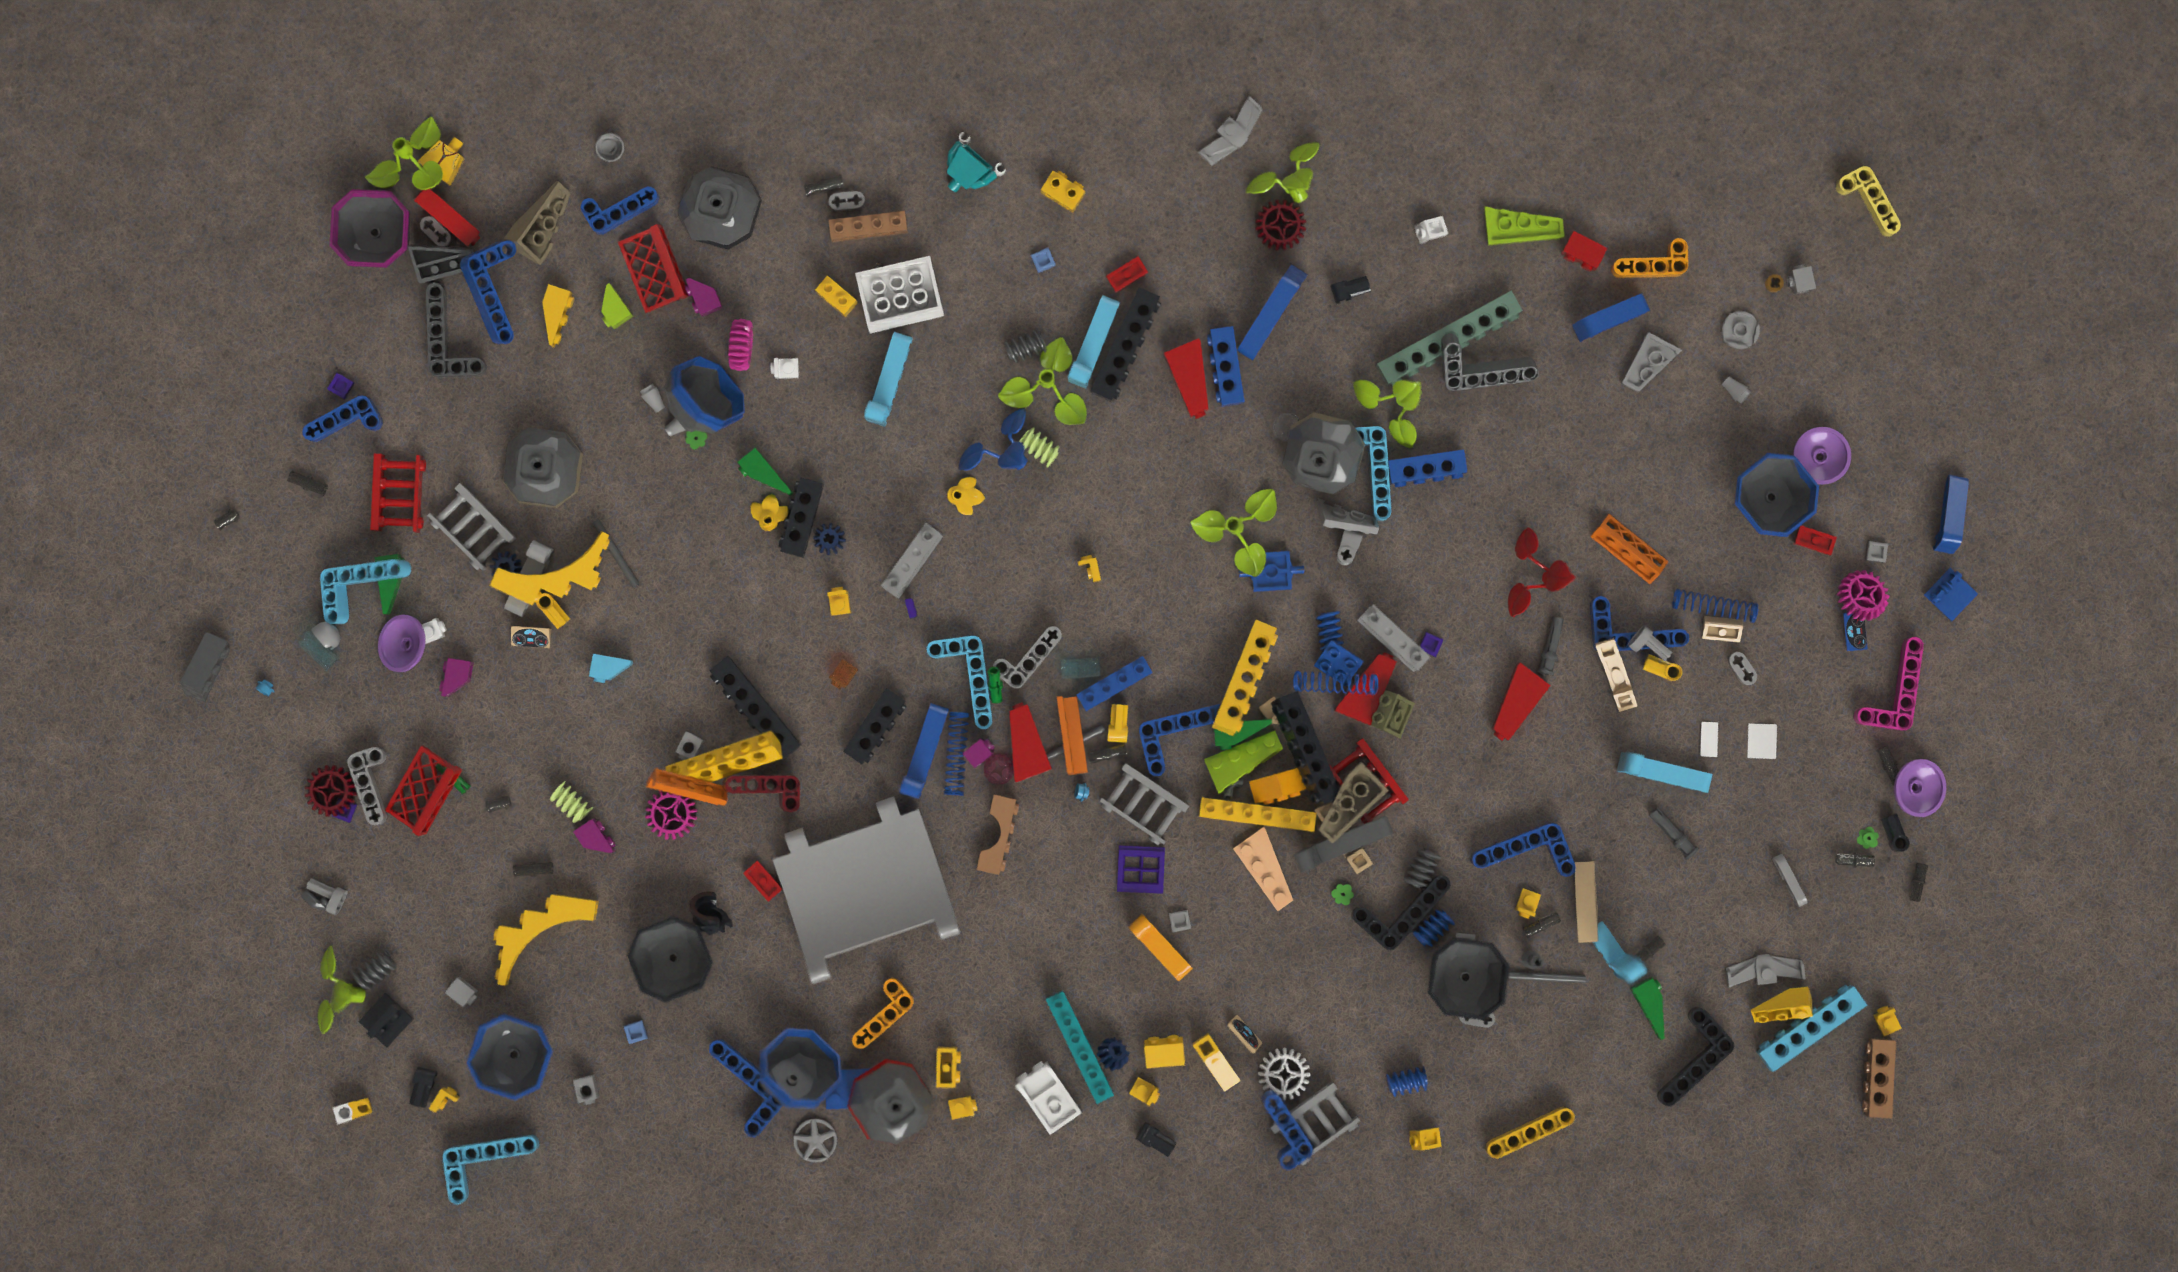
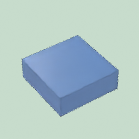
[1031,248,1056,273]
[623,1020,648,1044]

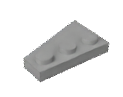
[1621,332,1682,393]
[1316,498,1379,534]

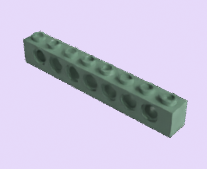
[1376,290,1523,386]

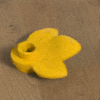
[947,477,985,515]
[750,494,789,531]

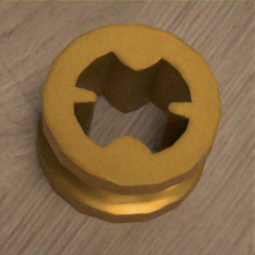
[1765,274,1784,292]

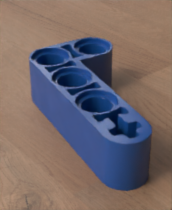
[581,187,659,234]
[1572,293,1650,342]
[302,395,383,442]
[1933,475,1969,554]
[1262,1090,1313,1170]

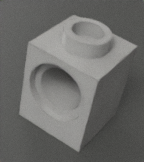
[675,731,705,760]
[445,977,478,1007]
[573,1075,600,1105]

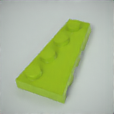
[1484,207,1565,245]
[1204,730,1283,794]

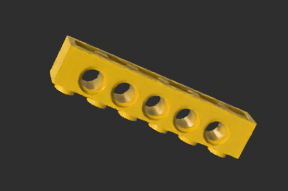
[1212,620,1278,736]
[665,731,782,782]
[1199,797,1316,832]

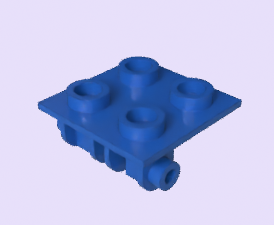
[1924,567,1978,622]
[1314,640,1364,687]

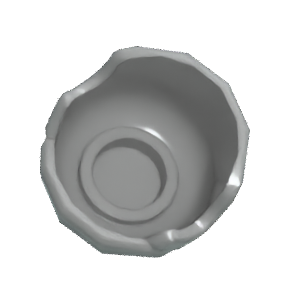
[595,133,625,162]
[311,622,341,650]

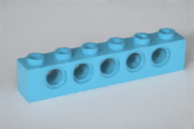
[1756,985,1867,1072]

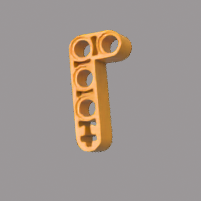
[1611,238,1688,278]
[1128,914,1193,981]
[852,978,914,1049]

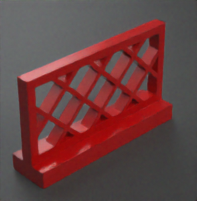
[618,224,690,313]
[385,746,462,836]

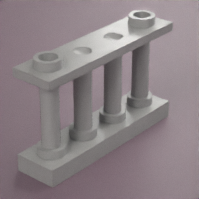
[427,483,517,571]
[881,523,943,599]
[1357,604,1430,672]
[1100,763,1189,845]
[1270,1081,1360,1165]

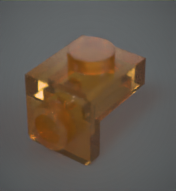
[829,659,859,689]

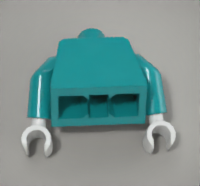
[947,132,1006,192]

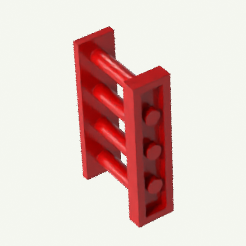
[370,453,426,533]
[1329,738,1409,824]

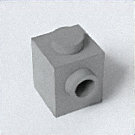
[1787,264,1816,295]

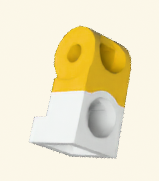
[333,1097,373,1124]

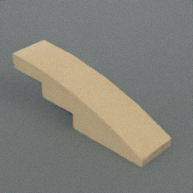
[1575,861,1598,943]

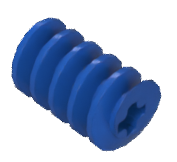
[1316,611,1344,651]
[1412,909,1456,949]
[1386,1066,1428,1097]

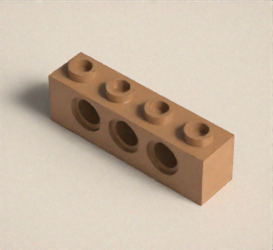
[829,211,908,242]
[1862,1038,1896,1118]

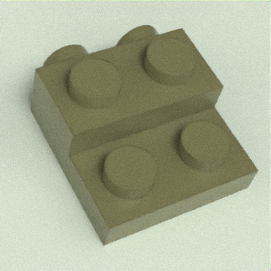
[1371,690,1415,739]

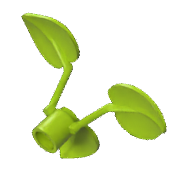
[365,116,443,190]
[1246,142,1320,203]
[998,337,1087,425]
[1353,380,1421,448]
[1191,489,1277,577]
[318,945,366,1034]

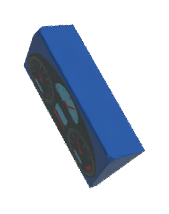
[1843,613,1868,651]

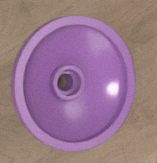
[1793,427,1851,485]
[378,615,426,672]
[1894,759,1946,817]

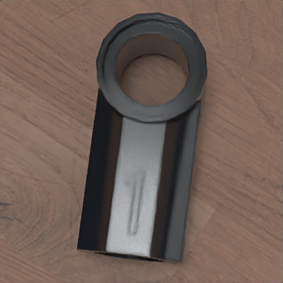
[1330,276,1371,304]
[1880,814,1910,852]
[409,1067,437,1108]
[1135,1122,1177,1157]

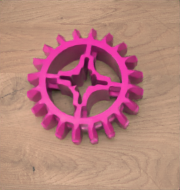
[728,319,753,371]
[1837,570,1889,622]
[645,790,697,840]

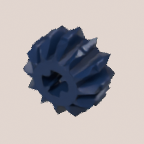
[813,523,846,556]
[490,551,523,576]
[1096,1037,1130,1071]

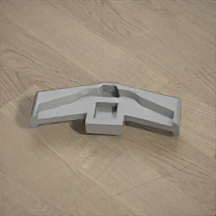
[1198,96,1262,166]
[1726,954,1806,987]

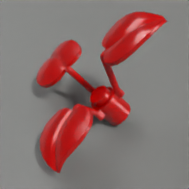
[1508,527,1576,617]

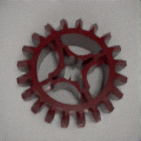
[1255,199,1306,251]
[304,765,357,817]

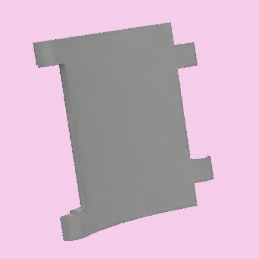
[772,796,960,984]

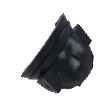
[689,891,733,935]

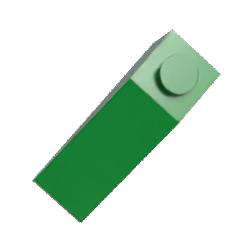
[738,448,793,495]
[374,554,405,615]
[1214,719,1273,750]
[1630,977,1665,1040]

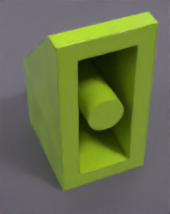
[601,283,633,329]

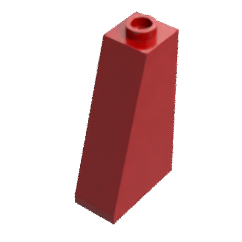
[413,189,480,246]
[1164,338,1209,419]
[1334,652,1397,726]
[1492,662,1551,741]
[1009,702,1052,782]

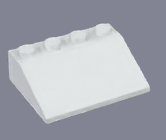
[855,256,944,333]

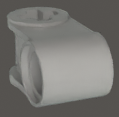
[1336,530,1364,566]

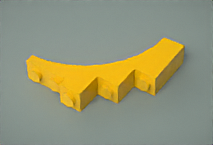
[489,531,610,605]
[494,894,599,986]

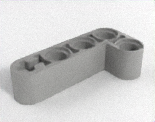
[504,540,555,617]
[993,626,1062,689]
[347,747,387,825]

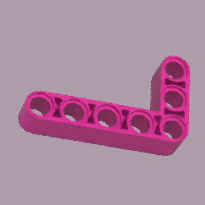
[1854,637,1923,730]

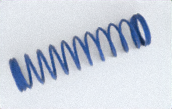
[1672,589,1758,623]
[1293,671,1378,695]
[943,712,969,796]

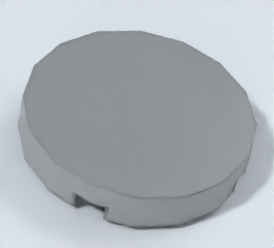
[1721,311,1760,349]

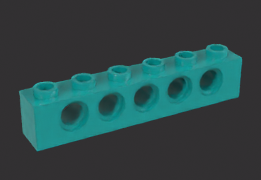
[1046,990,1114,1104]

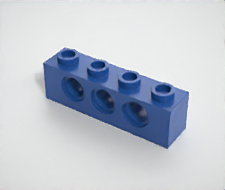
[1207,326,1245,407]
[1388,450,1467,487]
[1076,656,1153,711]

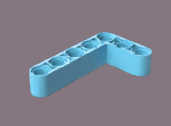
[1068,295,1120,389]
[864,332,913,426]
[1355,426,1391,521]
[320,560,411,624]
[927,636,992,729]
[1617,752,1713,793]
[1593,921,1647,983]
[443,1135,539,1204]

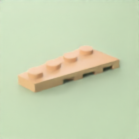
[1233,827,1293,911]

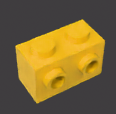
[1041,171,1085,213]
[1144,1035,1185,1068]
[936,1046,961,1088]

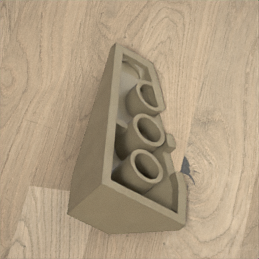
[504,181,571,265]
[1319,762,1388,844]

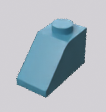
[589,654,633,683]

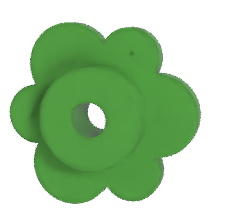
[686,431,707,450]
[1857,827,1879,849]
[1331,884,1354,905]

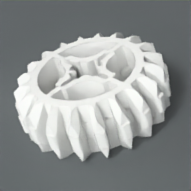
[1258,1048,1310,1100]

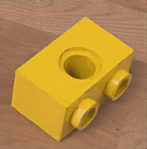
[815,275,858,317]

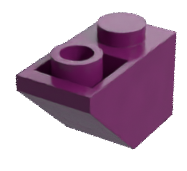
[685,278,723,317]
[439,658,474,697]
[962,738,995,768]
[573,819,616,853]

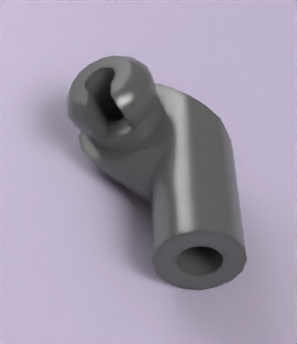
[1223,778,1243,801]
[301,890,329,910]

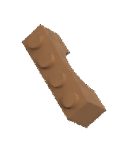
[977,794,1019,875]

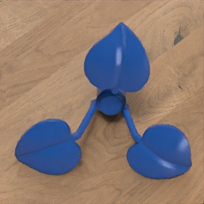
[959,408,1027,471]

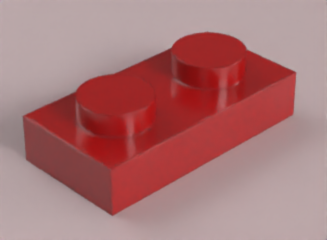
[1106,256,1148,293]
[1793,526,1837,556]
[743,860,783,902]

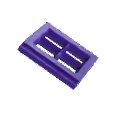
[1117,845,1165,894]

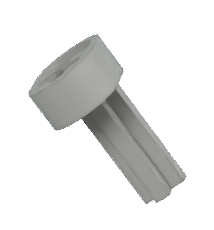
[1628,625,1672,661]
[306,878,348,916]

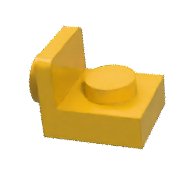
[1077,555,1101,582]
[827,587,851,616]
[1515,888,1541,919]
[1873,1006,1902,1036]
[1129,1077,1160,1106]
[429,1086,460,1112]
[948,1095,978,1120]
[1409,1127,1441,1150]

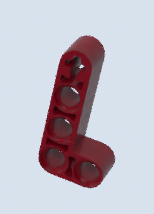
[722,776,800,812]

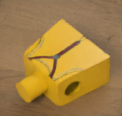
[418,137,464,186]

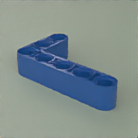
[460,240,516,344]
[1237,264,1308,361]
[1590,596,1689,651]
[899,703,949,799]
[1139,704,1231,776]
[1471,823,1576,876]
[709,1039,783,1137]

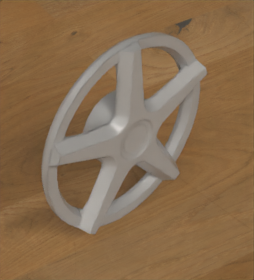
[794,1119,837,1162]

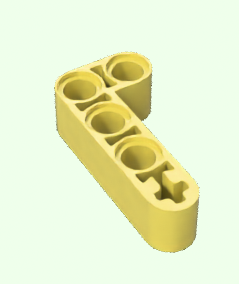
[1836,166,1901,236]

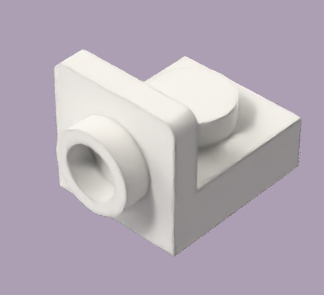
[1415,216,1448,244]
[771,358,799,379]
[422,618,446,644]

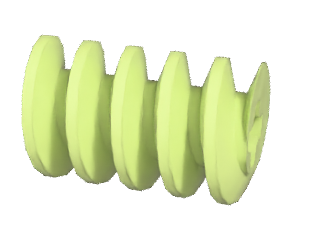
[1020,427,1060,468]
[550,781,593,823]

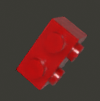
[1561,231,1608,272]

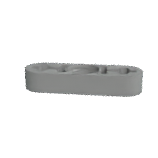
[1772,854,1808,908]

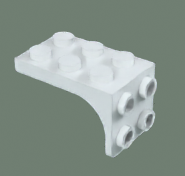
[1015,1061,1082,1135]

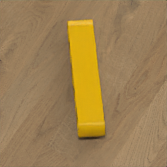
[1485,1107,1575,1159]

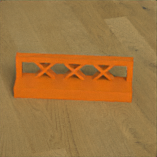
[1590,514,1668,584]
[1057,696,1088,775]
[646,768,728,806]

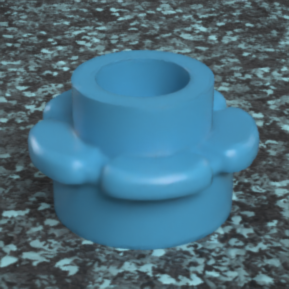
[256,680,274,697]
[1074,783,1089,802]

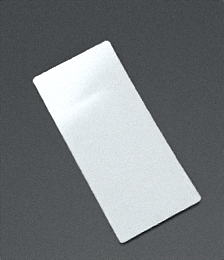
[1700,722,1777,759]

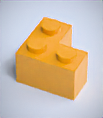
[1249,768,1307,805]

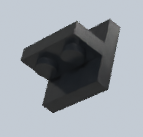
[359,993,414,1048]

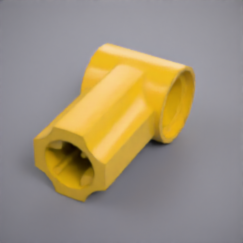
[536,593,570,629]
[1642,654,1682,681]
[1108,704,1128,743]

